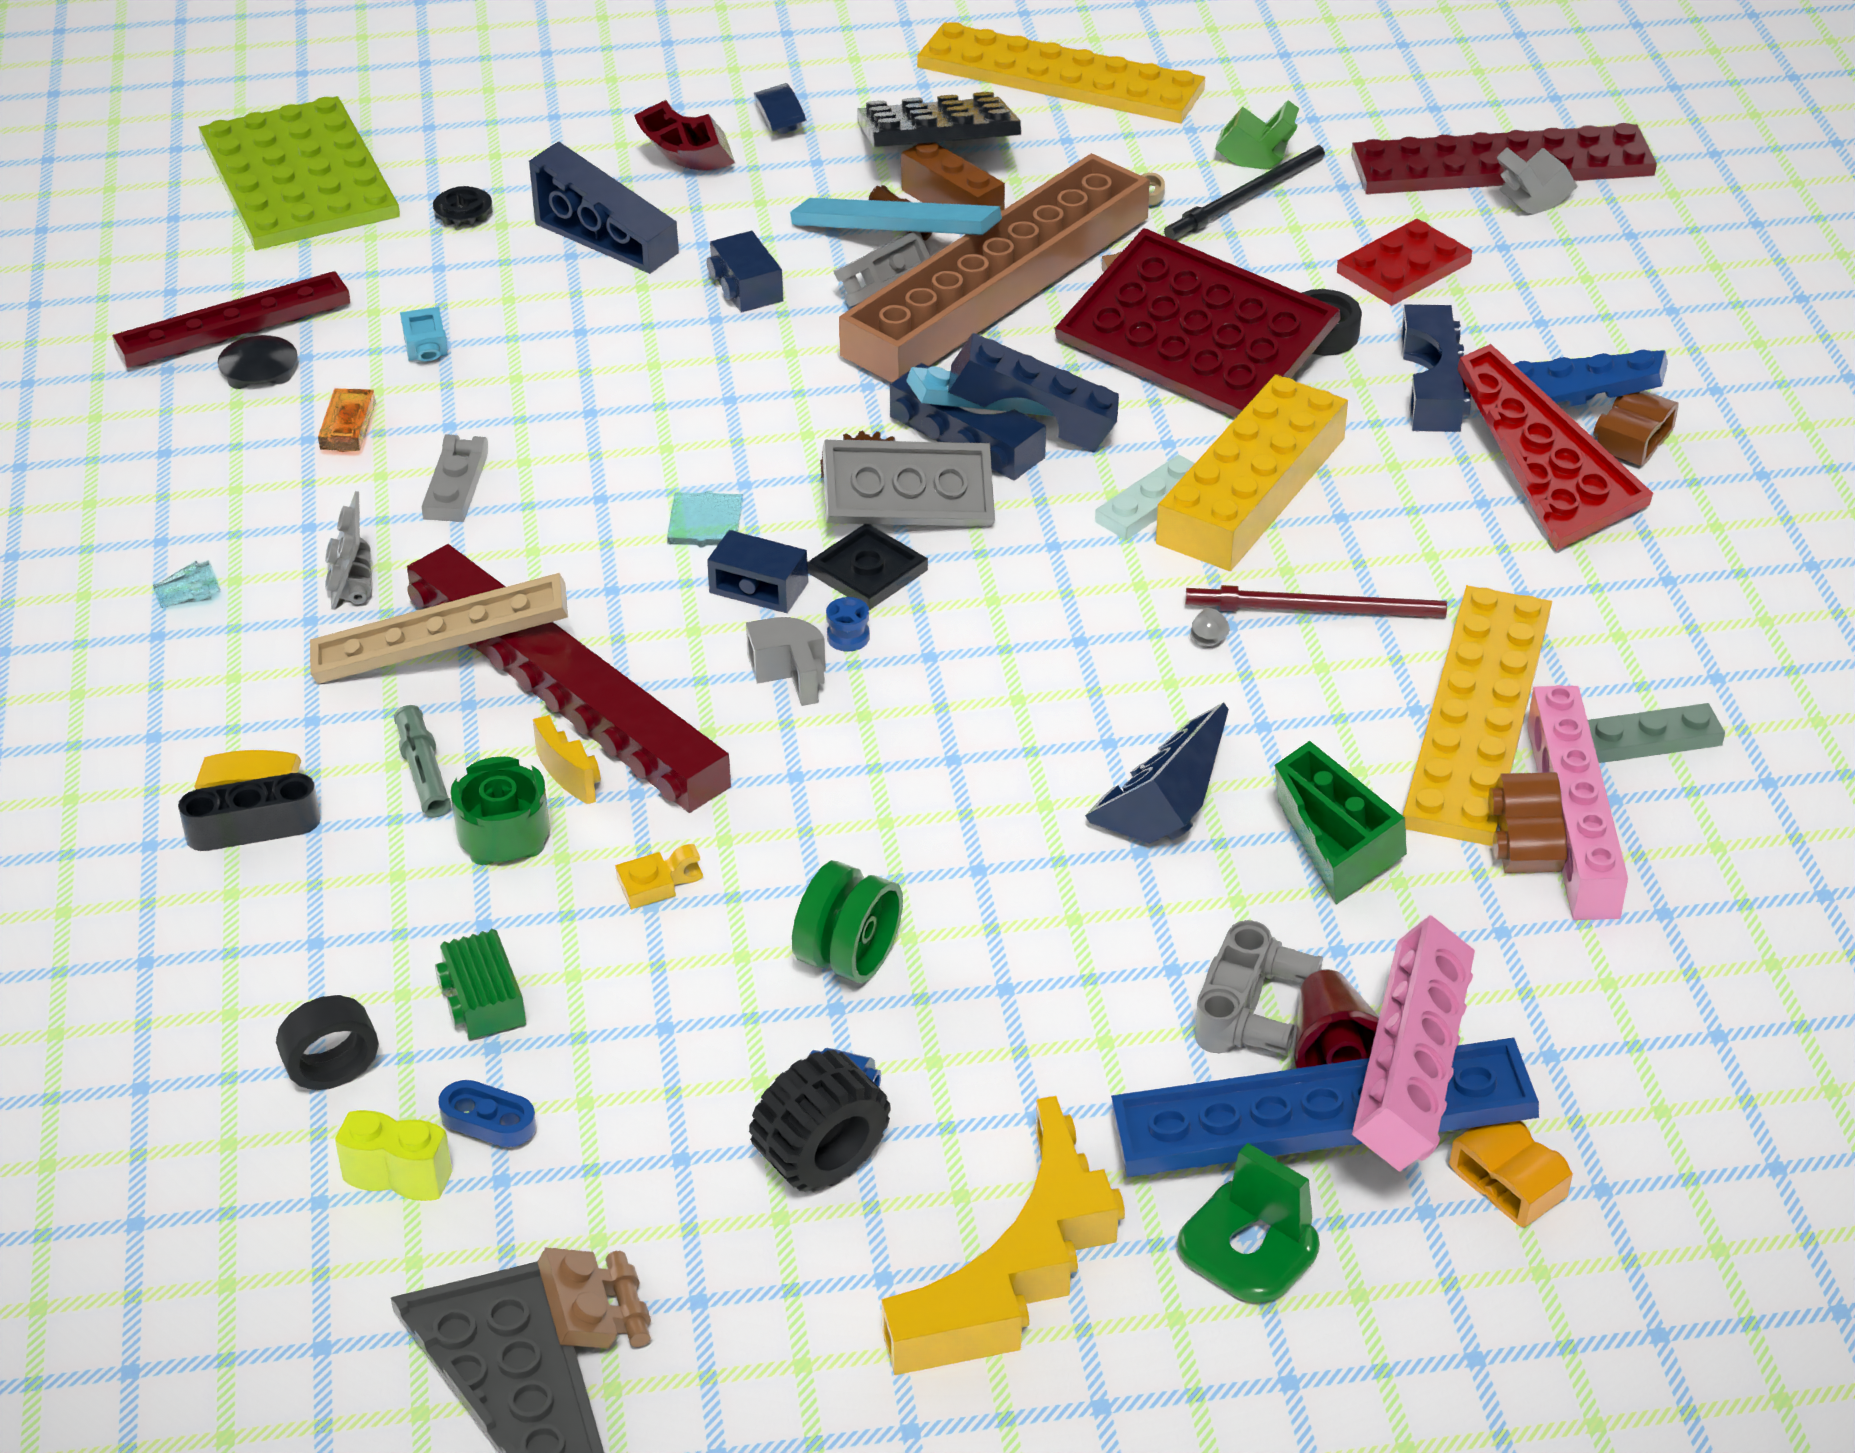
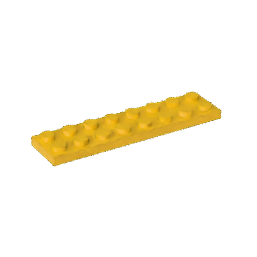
[917,22,1206,124]
[1402,585,1552,846]

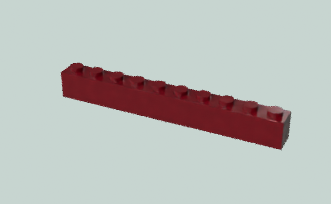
[407,544,731,813]

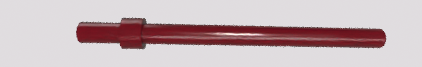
[1185,585,1447,618]

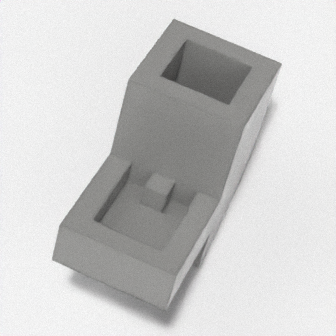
[1496,148,1578,214]
[746,617,826,706]

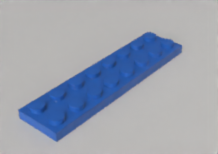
[1111,1037,1539,1177]

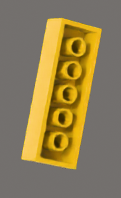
[1156,374,1348,572]

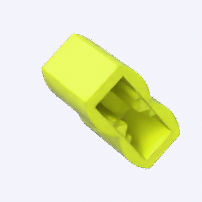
[335,1110,453,1201]

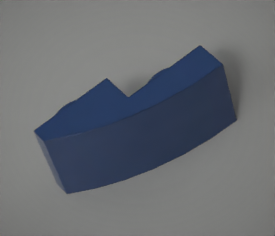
[753,83,806,134]

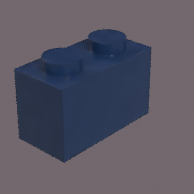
[707,230,783,313]
[707,530,808,614]

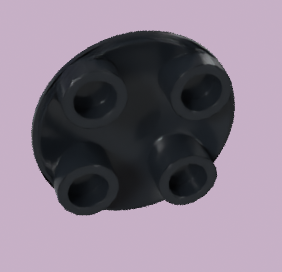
[218,335,298,389]

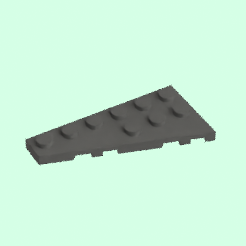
[390,1262,604,1453]

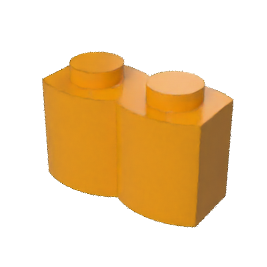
[1449,1121,1573,1228]

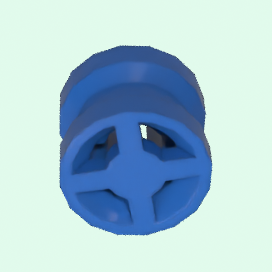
[826,597,870,652]

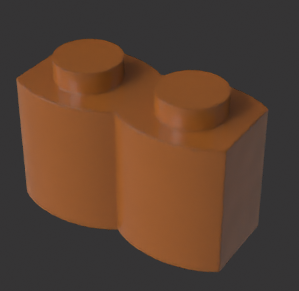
[1593,390,1679,466]
[1488,772,1567,873]

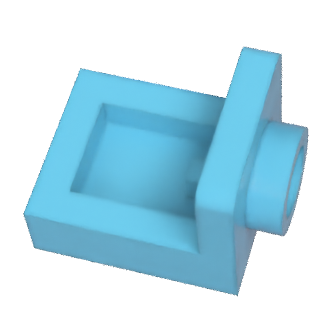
[400,307,448,361]

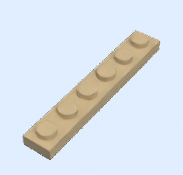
[310,572,568,684]

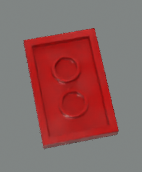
[1337,218,1473,306]

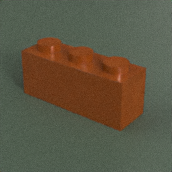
[901,142,1005,211]

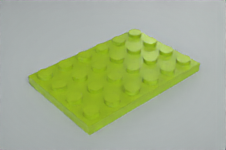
[198,96,400,251]

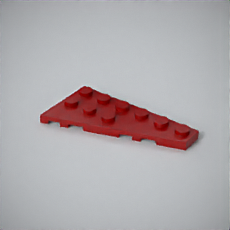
[1457,344,1654,551]

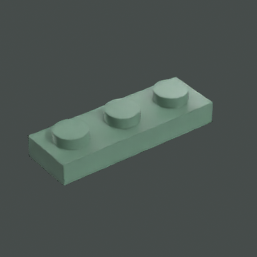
[1588,703,1725,763]

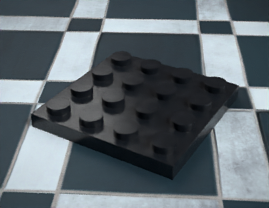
[857,92,1021,147]

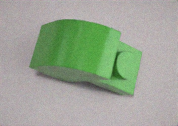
[1215,100,1299,169]

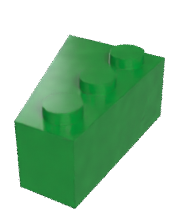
[1275,741,1407,904]

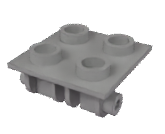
[325,491,371,610]

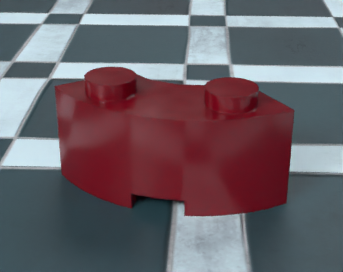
[634,100,735,170]

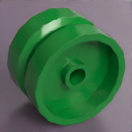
[791,860,903,983]

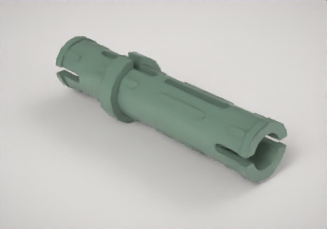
[394,705,451,818]

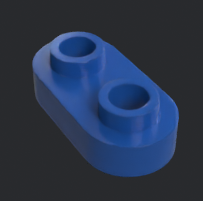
[438,1080,536,1147]

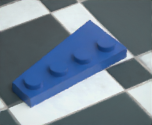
[1514,350,1668,407]

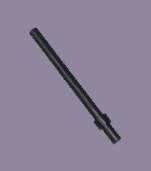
[1164,145,1325,240]

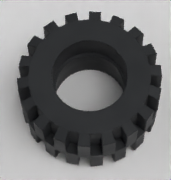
[749,1050,891,1192]

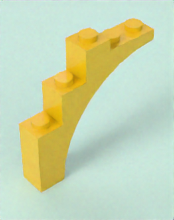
[881,1095,1125,1376]

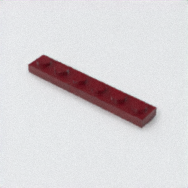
[112,271,351,368]

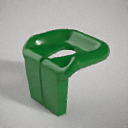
[1177,1143,1320,1303]

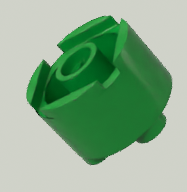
[450,756,550,865]

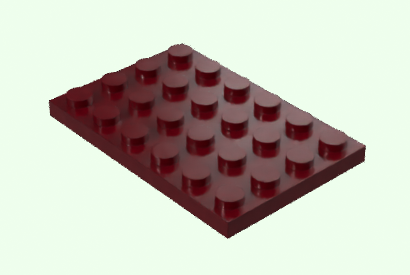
[1054,227,1340,418]

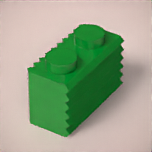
[435,928,526,1040]

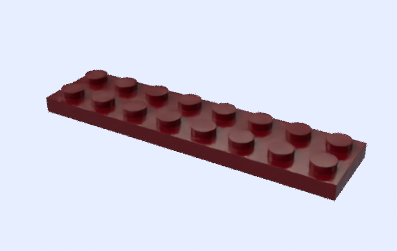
[1351,123,1657,195]

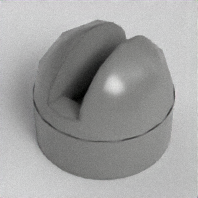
[1191,608,1230,647]

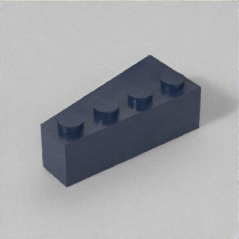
[529,141,679,274]

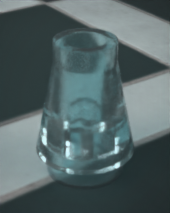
[153,560,221,608]

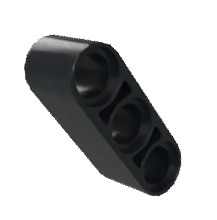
[178,773,320,851]

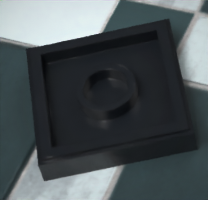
[808,524,928,611]

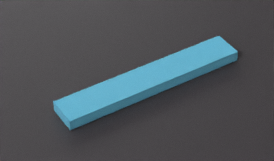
[790,197,1002,235]

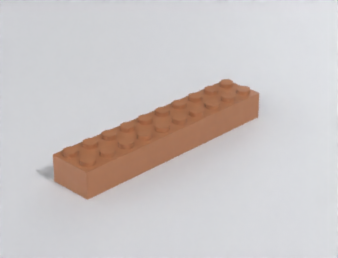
[839,153,1150,383]

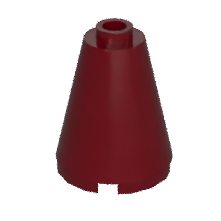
[1294,969,1379,1069]

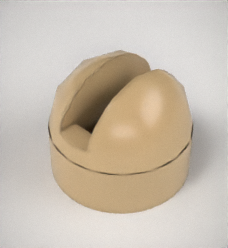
[1141,172,1165,205]

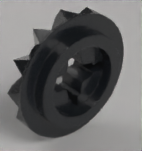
[433,186,493,227]

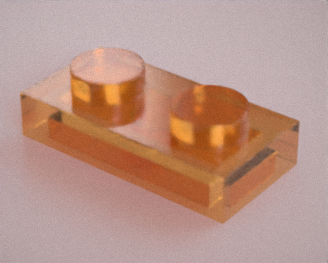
[318,388,376,452]

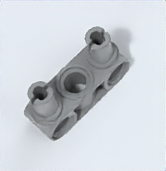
[1195,920,1323,1056]

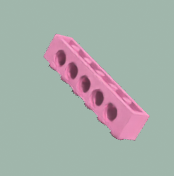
[1527,685,1628,920]
[1352,914,1475,1172]

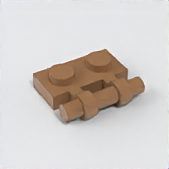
[537,1247,651,1349]

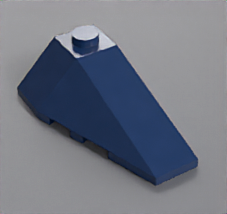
[1085,702,1229,844]

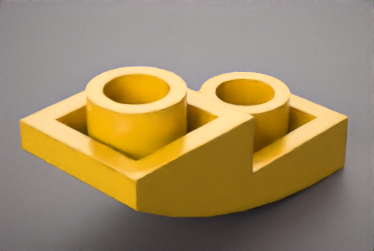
[532,715,601,804]
[194,750,302,789]

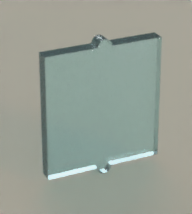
[667,490,743,548]

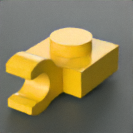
[615,844,703,909]

